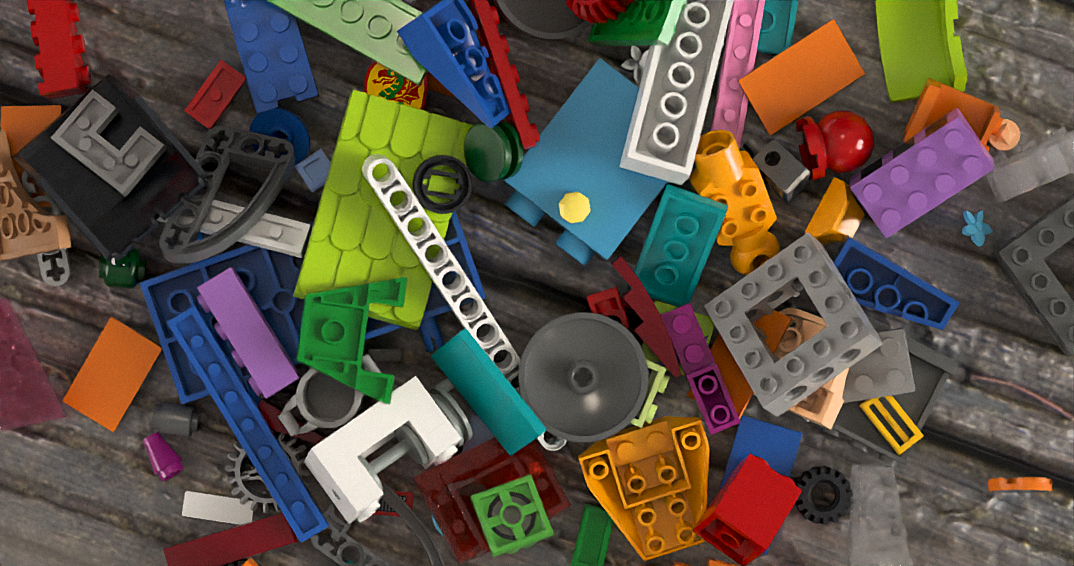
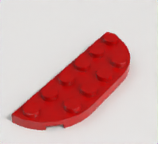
[469,0,540,150]

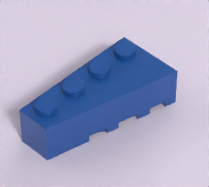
[832,234,959,330]

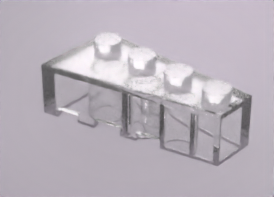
[986,126,1074,204]

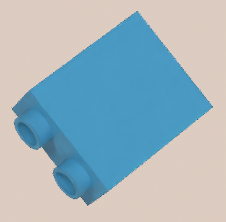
[504,58,668,266]

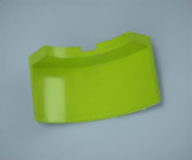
[875,0,968,103]

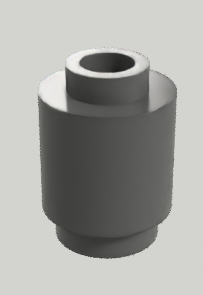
[152,401,201,437]

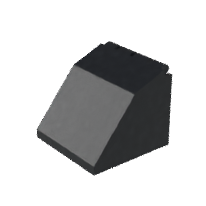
[12,74,207,262]

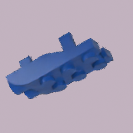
[224,0,319,114]

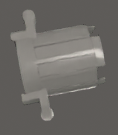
[278,354,381,437]

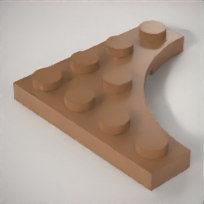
[0,131,71,261]

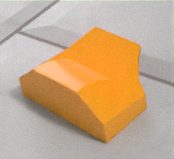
[804,177,865,245]

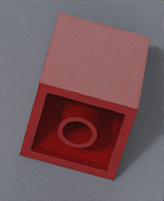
[692,453,803,566]

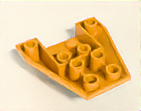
[578,416,710,561]

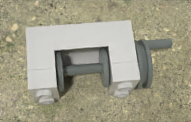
[304,376,473,524]

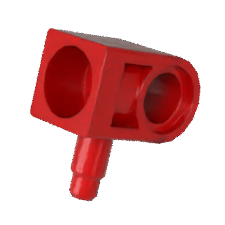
[586,286,632,330]

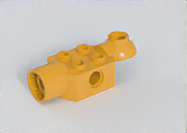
[688,130,780,276]

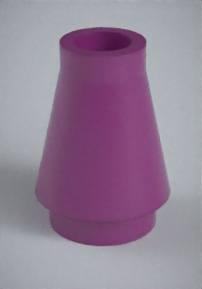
[142,432,184,482]

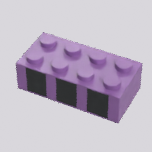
[850,108,995,238]

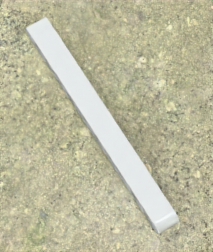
[363,154,567,451]

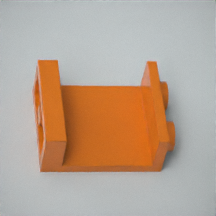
[902,77,1003,152]

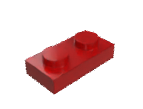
[184,60,247,130]

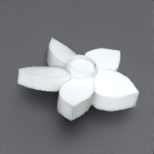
[621,46,649,83]

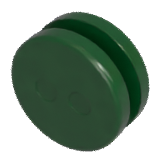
[464,120,524,182]

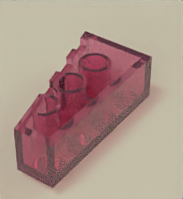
[0,298,67,431]

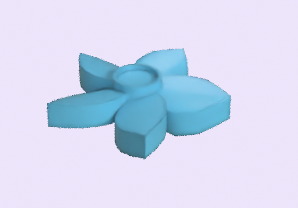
[962,210,993,247]

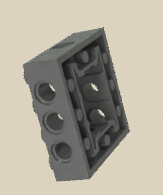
[991,194,1074,356]

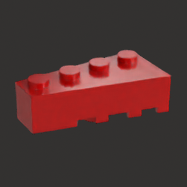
[27,0,92,100]

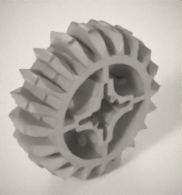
[225,430,312,513]

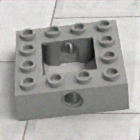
[704,233,883,417]

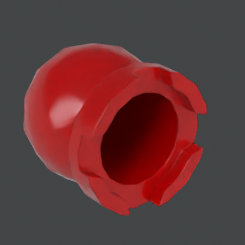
[796,110,875,181]

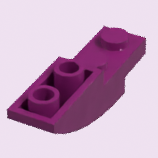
[660,302,741,435]

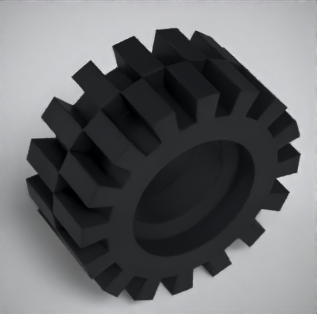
[795,466,853,525]

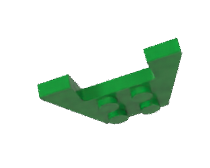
[296,277,407,404]

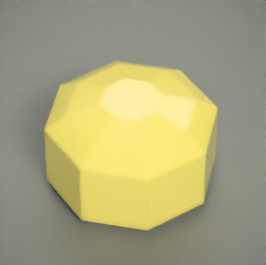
[559,192,590,224]

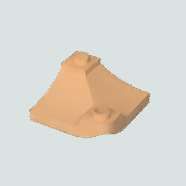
[753,308,849,429]

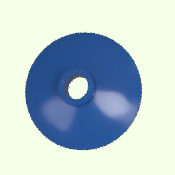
[249,108,310,165]

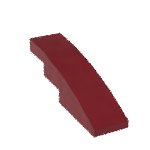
[611,255,681,378]
[163,513,298,566]

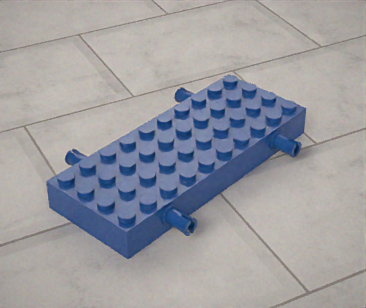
[140,211,486,406]

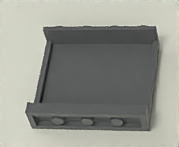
[794,316,959,467]

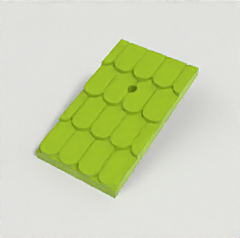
[293,90,474,330]

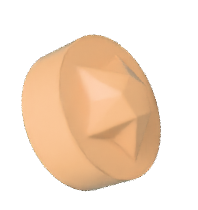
[988,119,1020,151]

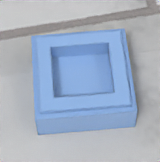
[295,149,331,193]

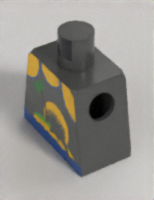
[743,133,810,204]

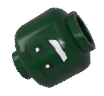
[99,248,146,289]

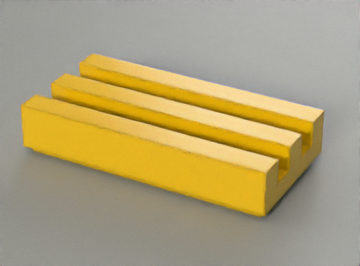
[858,395,924,456]

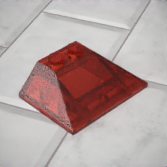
[413,437,571,564]

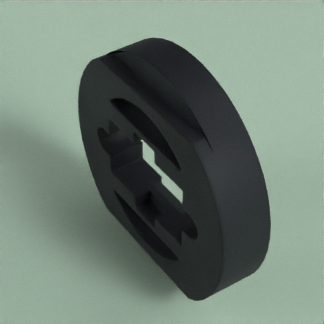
[412,155,472,214]

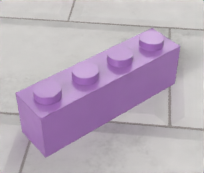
[197,267,302,398]

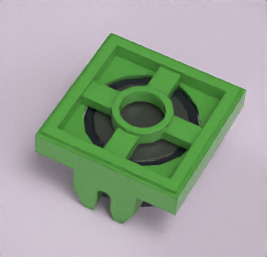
[470,474,554,558]

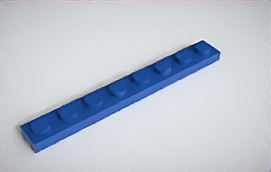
[167,304,329,542]

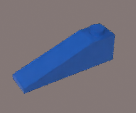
[397,0,511,128]

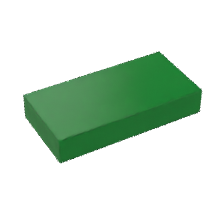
[571,503,614,566]

